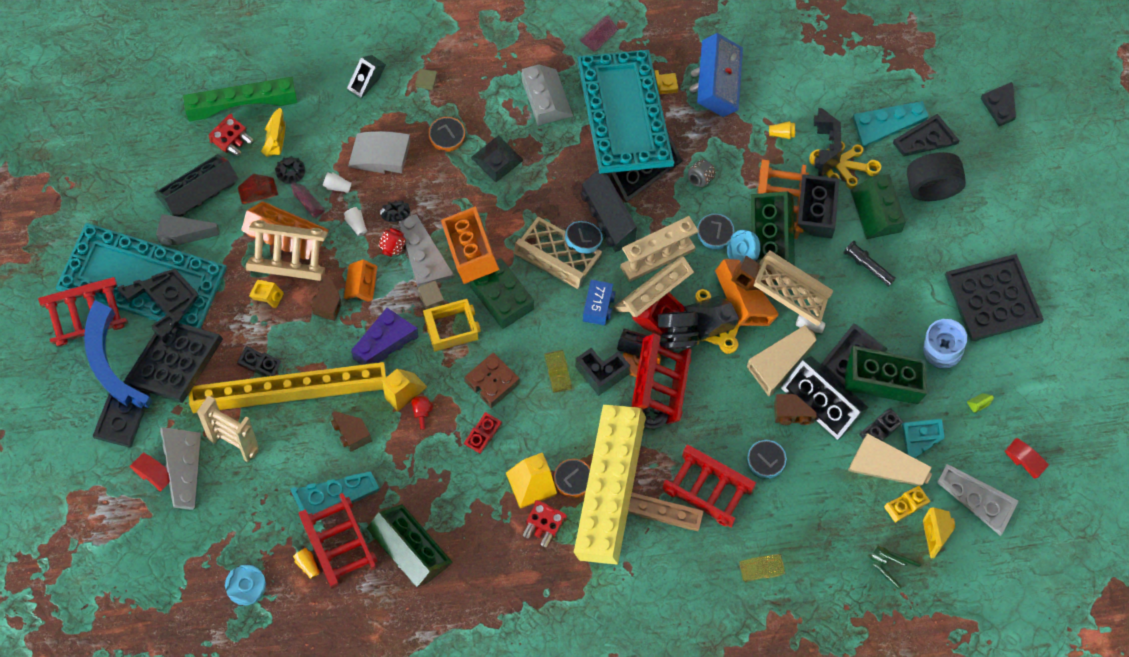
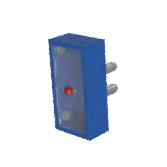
[689,33,743,117]

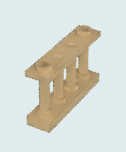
[620,216,699,282]
[246,220,328,281]
[197,395,259,462]

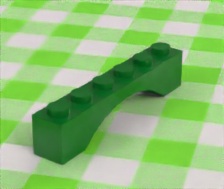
[183,76,297,122]

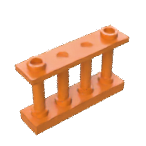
[757,160,809,239]

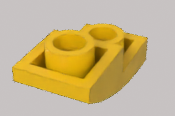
[884,486,931,523]

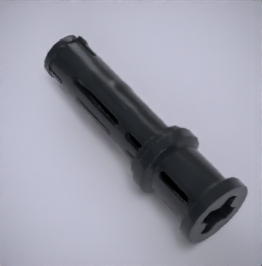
[843,240,896,287]

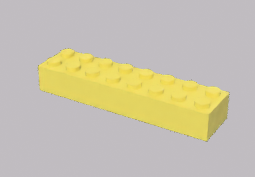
[574,405,646,565]

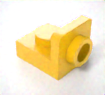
[654,70,678,94]
[249,280,284,308]

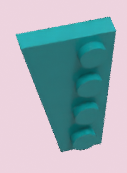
[852,101,928,149]
[290,471,380,514]

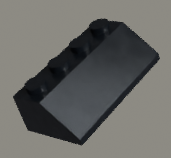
[607,130,683,202]
[154,154,239,217]
[580,169,637,253]
[781,356,869,440]

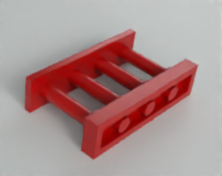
[38,277,128,346]
[631,333,692,425]
[663,444,756,528]
[298,493,378,589]

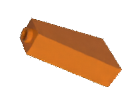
[715,259,779,326]

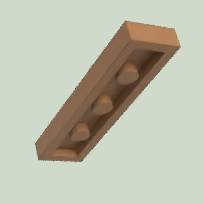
[628,493,704,532]

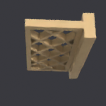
[514,217,602,289]
[754,251,833,326]
[613,257,694,317]

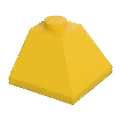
[506,452,557,509]
[923,508,955,558]

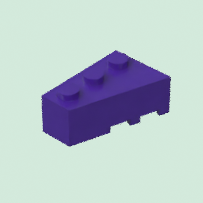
[351,308,419,365]

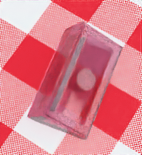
[579,15,618,52]
[291,183,325,218]

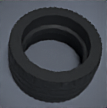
[907,152,966,201]

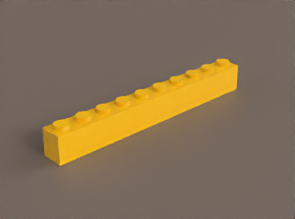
[189,362,386,413]

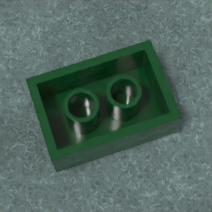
[470,258,534,329]

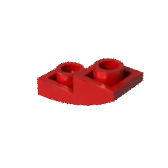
[464,412,503,454]
[1005,438,1049,479]
[129,452,170,492]

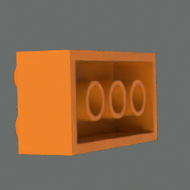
[441,206,499,284]

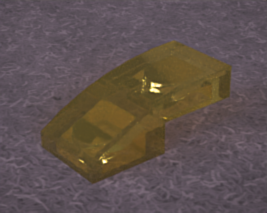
[544,350,572,393]
[739,554,786,582]

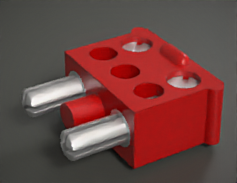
[209,114,253,156]
[523,500,567,547]

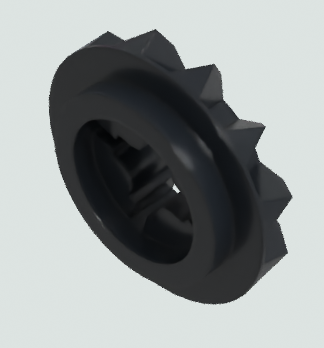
[275,156,305,184]
[380,200,410,222]
[642,400,668,430]

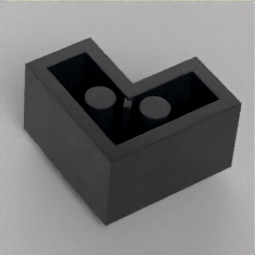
[575,348,631,396]

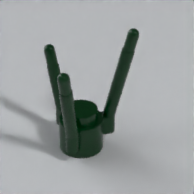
[870,545,921,589]

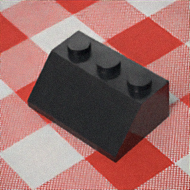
[797,174,840,238]

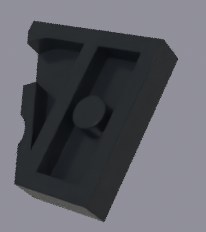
[981,82,1016,127]

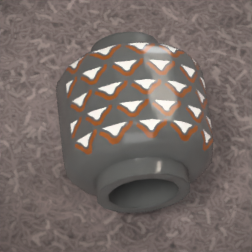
[688,160,716,187]

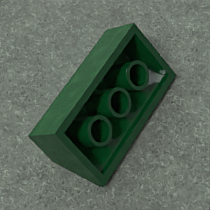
[751,191,795,266]
[845,346,927,404]
[367,504,453,587]

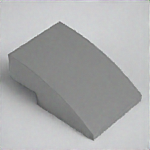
[348,131,410,174]

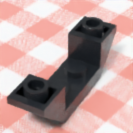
[814,108,842,176]

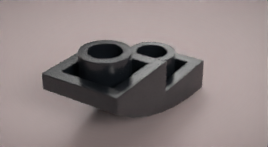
[237,346,281,377]
[859,408,903,441]

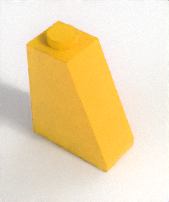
[382,369,427,412]

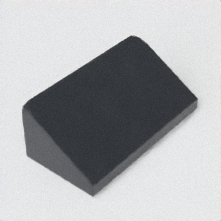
[617,329,647,357]

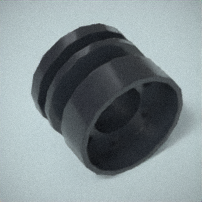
[658,311,700,349]

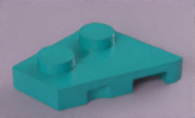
[902,419,945,458]

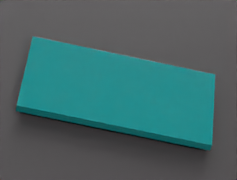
[577,50,674,174]
[56,223,227,329]

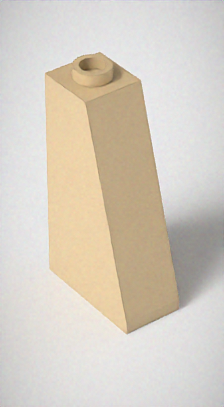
[747,325,816,397]
[848,434,932,486]

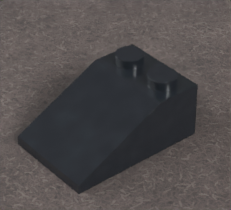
[821,323,888,385]

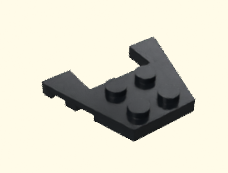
[117,269,199,341]

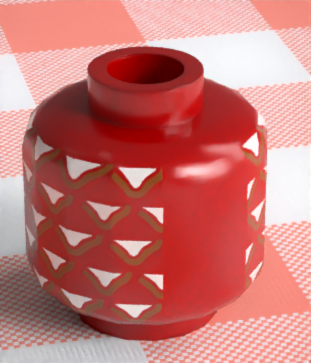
[379,228,406,257]

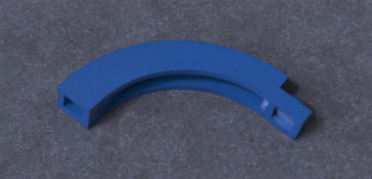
[84,300,153,408]

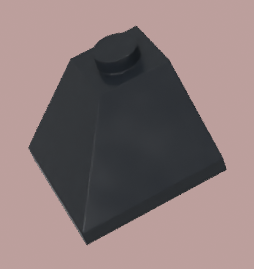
[471,135,523,182]
[684,296,739,340]

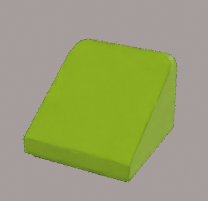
[967,393,994,413]

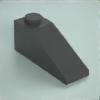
[156,214,220,246]

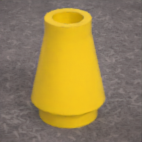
[769,121,795,139]
[293,548,320,579]

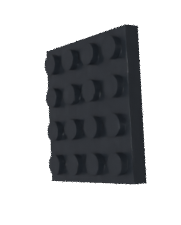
[945,254,1044,342]
[123,323,223,403]

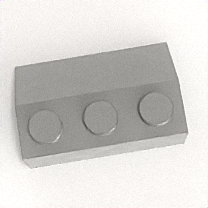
[522,65,573,126]

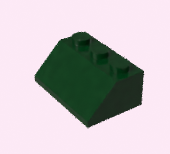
[851,174,906,239]

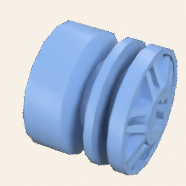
[923,319,967,369]

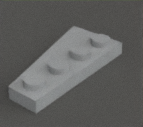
[399,214,454,287]
[160,427,201,510]
[937,464,1019,536]

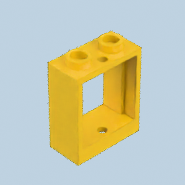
[423,299,481,352]

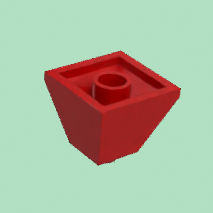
[632,292,685,339]

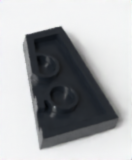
[893,114,960,157]

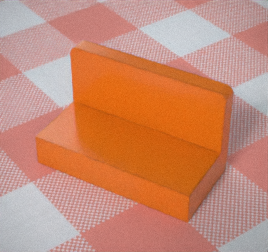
[344,259,378,302]

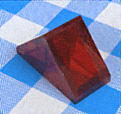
[238,174,278,204]

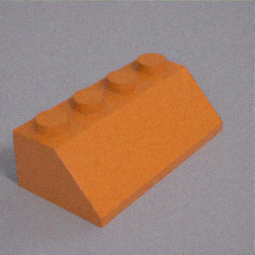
[241,201,329,260]

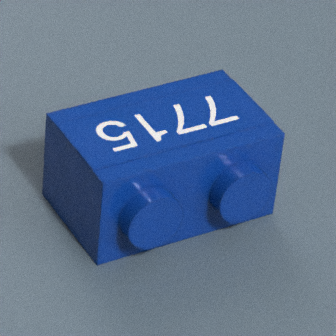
[583,280,616,326]

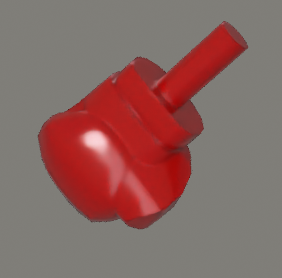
[411,396,433,430]

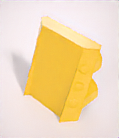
[261,108,286,157]

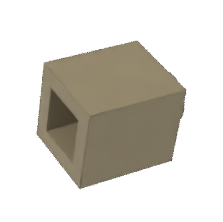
[418,281,444,310]

